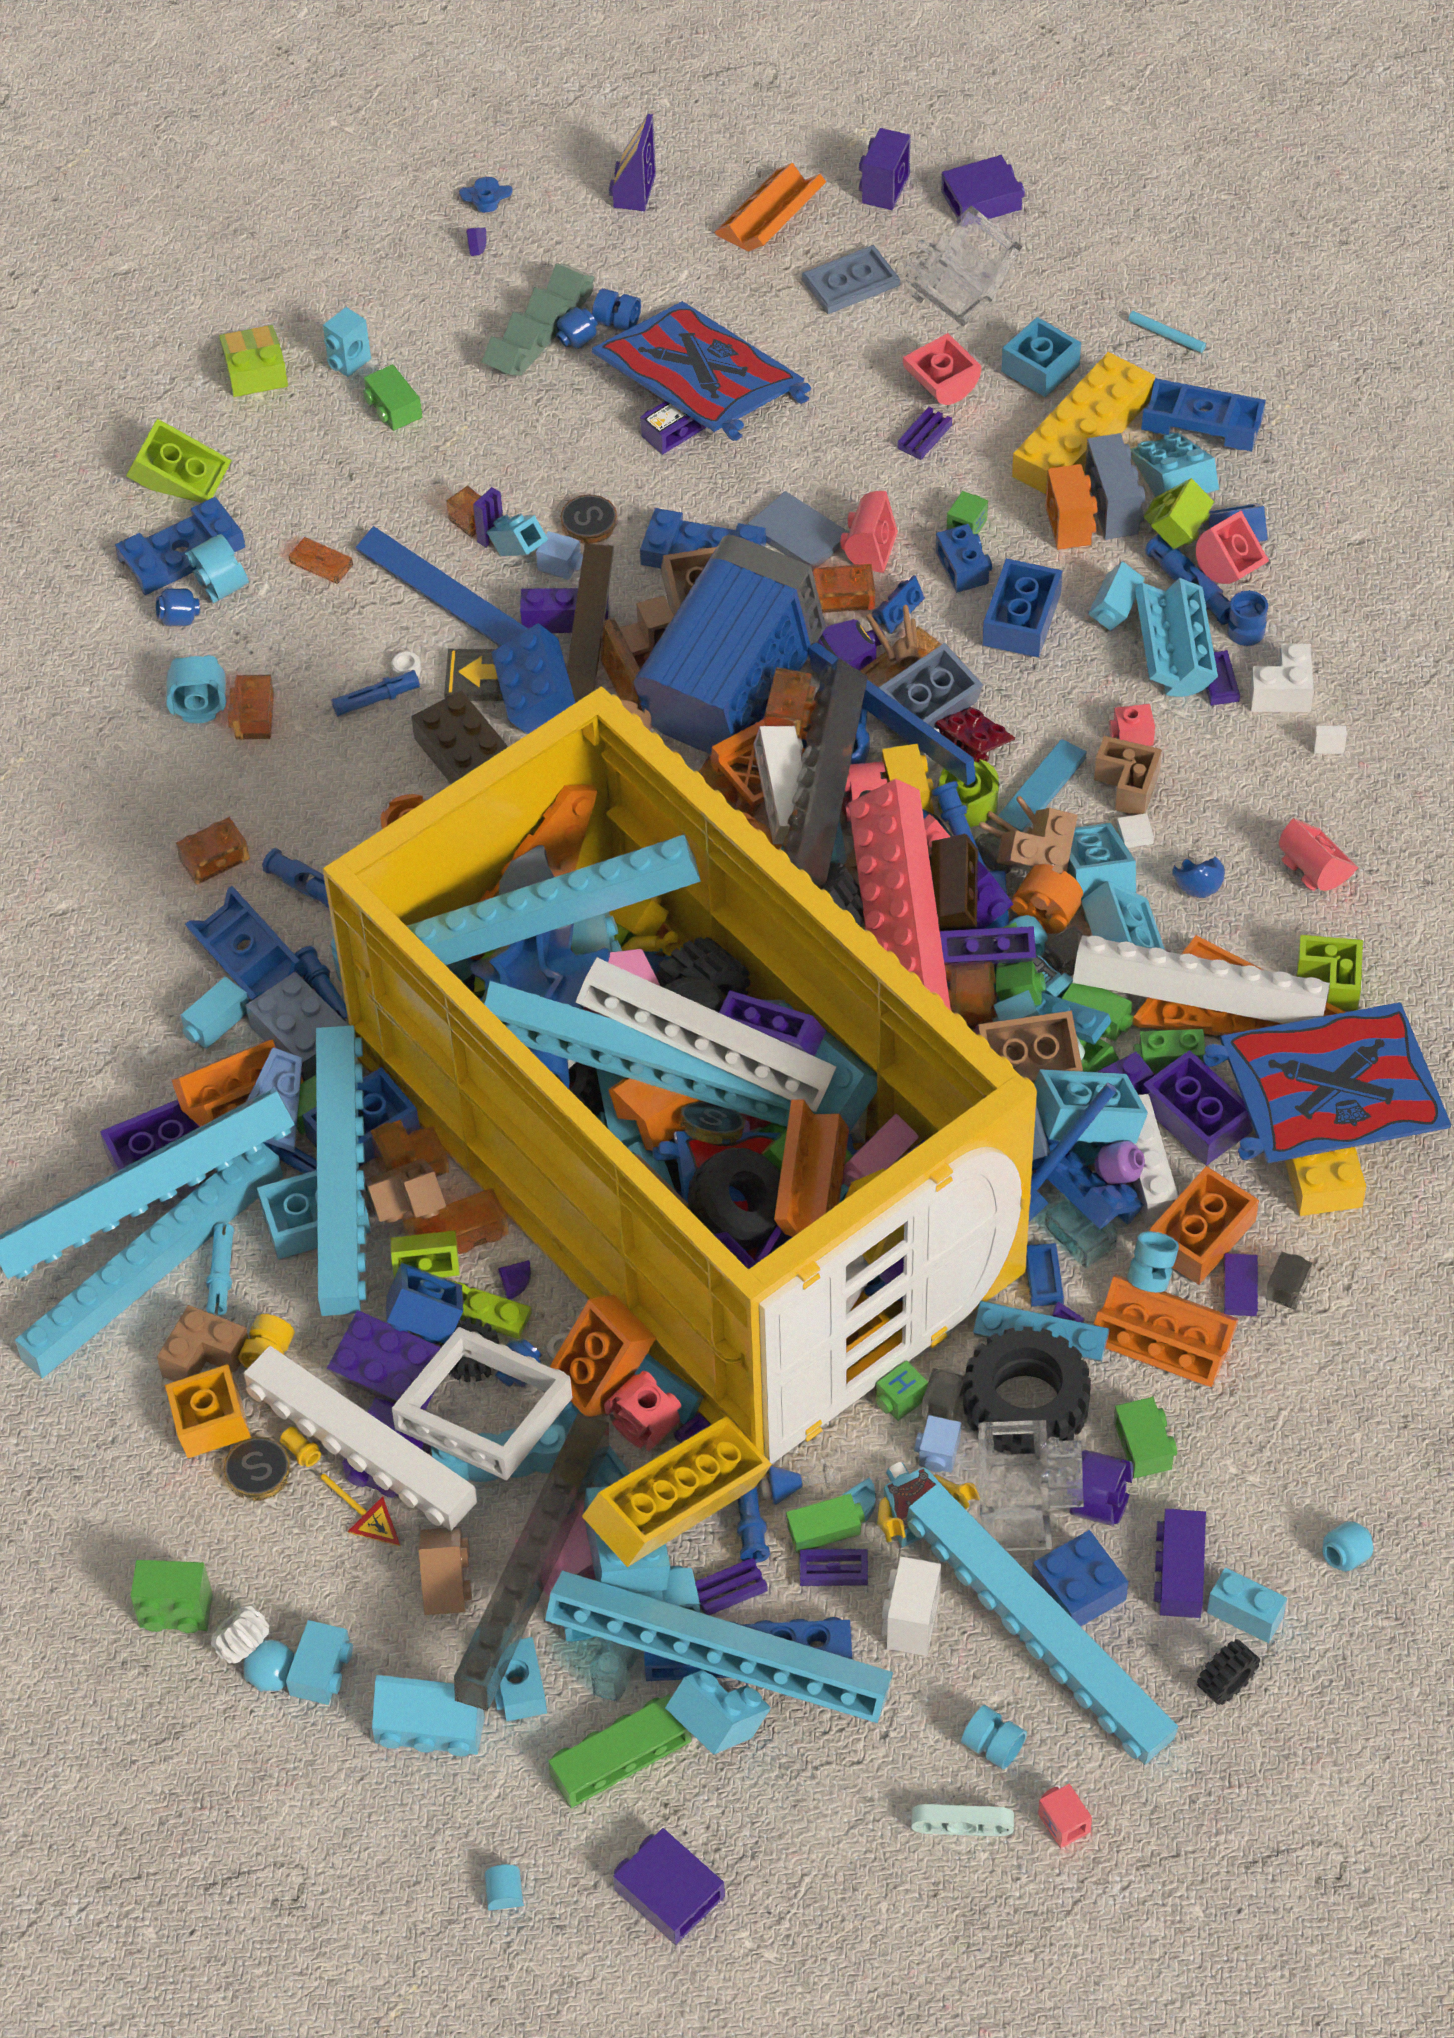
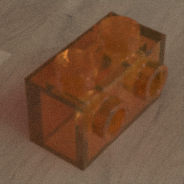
[814,564,875,613]
[764,667,816,738]
[228,674,274,740]
[176,817,250,885]

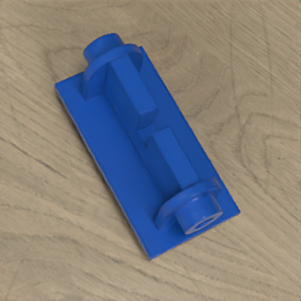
[872,575,925,634]

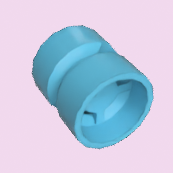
[1127,1231,1179,1293]
[961,1705,1027,1770]

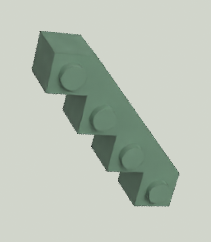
[482,263,595,376]

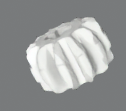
[211,1606,269,1663]

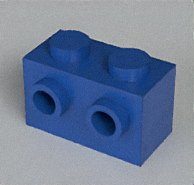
[936,524,992,593]

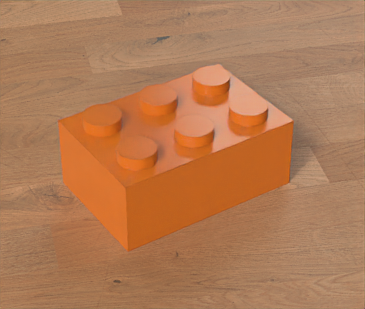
[1149,1166,1259,1285]
[549,1294,656,1418]

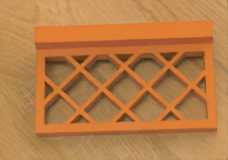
[711,695,852,808]

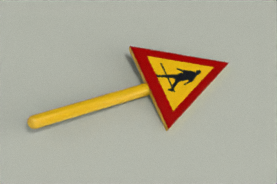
[320,1474,401,1547]

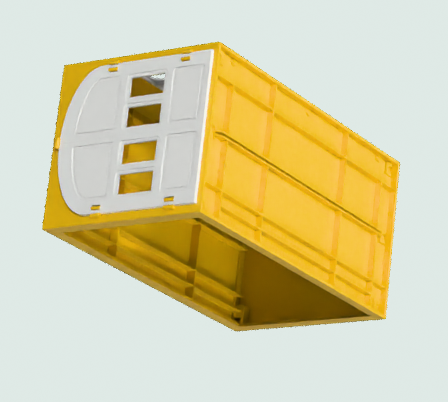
[323,686,1037,1464]

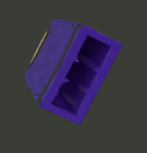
[817,619,885,674]

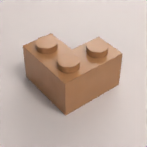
[610,595,674,674]
[1094,736,1162,815]
[997,808,1078,874]
[365,1158,446,1223]
[157,1305,249,1382]
[418,1526,472,1615]

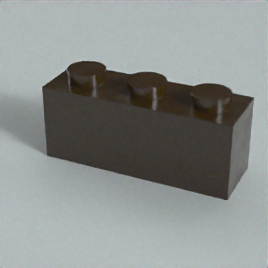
[929,833,978,931]

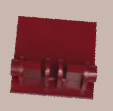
[935,707,1016,762]

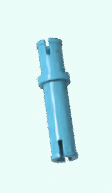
[206,1223,234,1315]

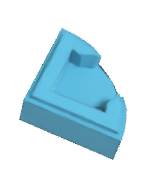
[842,1477,876,1524]

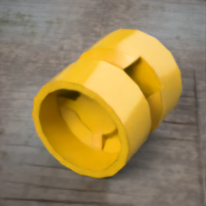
[238,1314,295,1368]

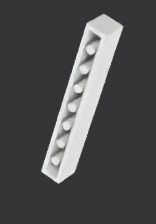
[1072,935,1330,1024]
[576,958,836,1112]
[244,1346,477,1531]

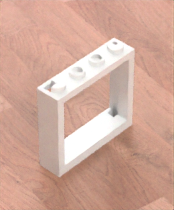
[392,1327,573,1481]

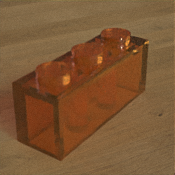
[402,1188,509,1254]

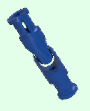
[1145,535,1231,625]
[262,848,329,908]

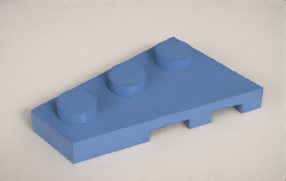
[247,1047,302,1152]

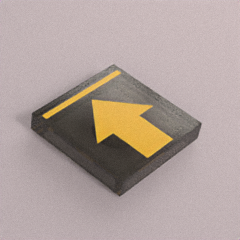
[444,649,504,701]

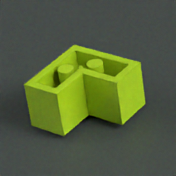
[1143,478,1214,549]
[1296,935,1363,1011]
[391,1230,460,1278]

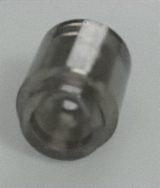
[975,833,1014,874]

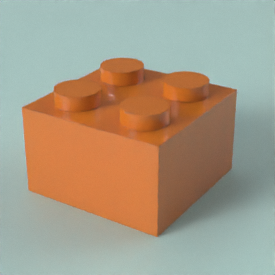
[1045,464,1097,550]

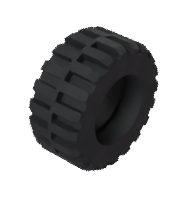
[963,1326,1091,1458]

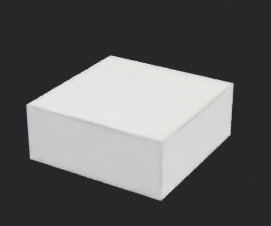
[1313,726,1347,754]
[1117,813,1154,848]

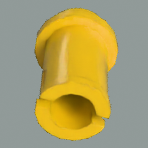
[280,1426,321,1467]

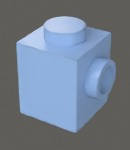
[536,531,583,580]
[914,1415,961,1473]

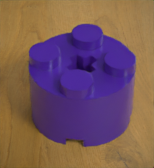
[1067,1450,1133,1526]

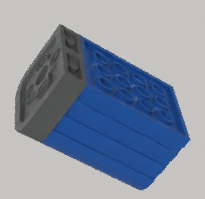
[634,535,826,768]

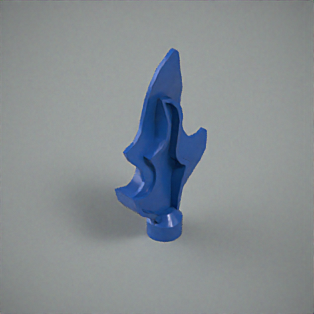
[470,845,610,1088]

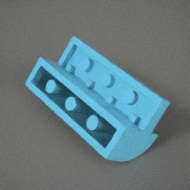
[1135,578,1218,697]

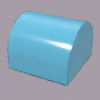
[484,1864,524,1911]

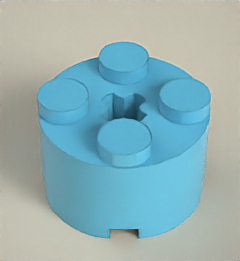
[185,534,249,604]
[166,655,226,723]

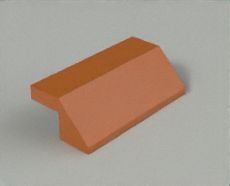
[715,163,826,252]
[171,1039,304,1127]
[608,1077,705,1151]
[774,1099,849,1237]
[1094,1274,1239,1387]

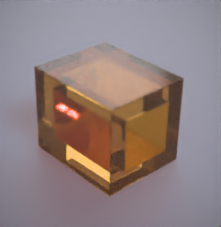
[446,485,486,537]

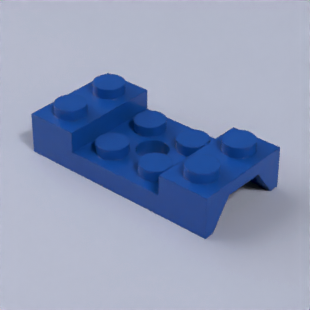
[1141,378,1266,452]
[115,497,245,596]
[640,508,766,569]
[185,886,308,1001]
[1032,1131,1144,1229]

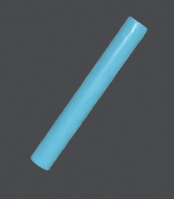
[1128,311,1206,353]

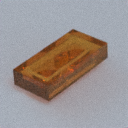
[289,537,353,584]

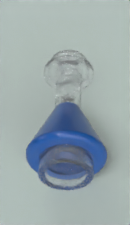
[760,1463,836,1505]

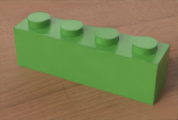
[548,1694,692,1808]

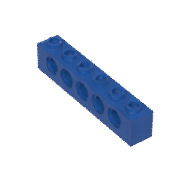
[644,1617,852,1682]

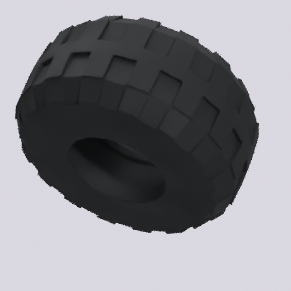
[687,1147,781,1249]

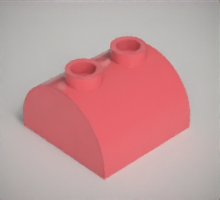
[903,333,982,405]
[840,491,898,573]
[1196,511,1269,584]
[1279,818,1358,891]

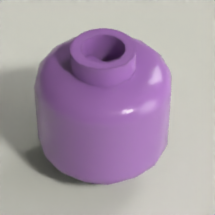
[1095,1141,1145,1185]

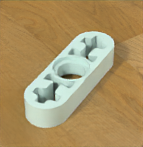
[911,1804,1014,1836]

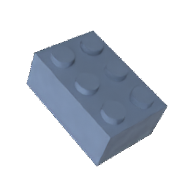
[1085,433,1145,540]
[879,643,983,745]
[246,972,349,1082]

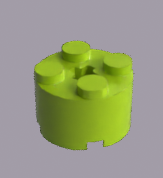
[938,759,999,828]

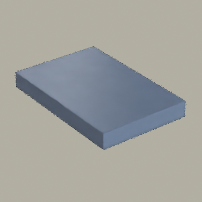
[802,245,900,314]
[748,491,849,572]

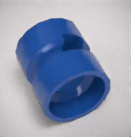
[592,288,641,331]
[1227,590,1268,646]

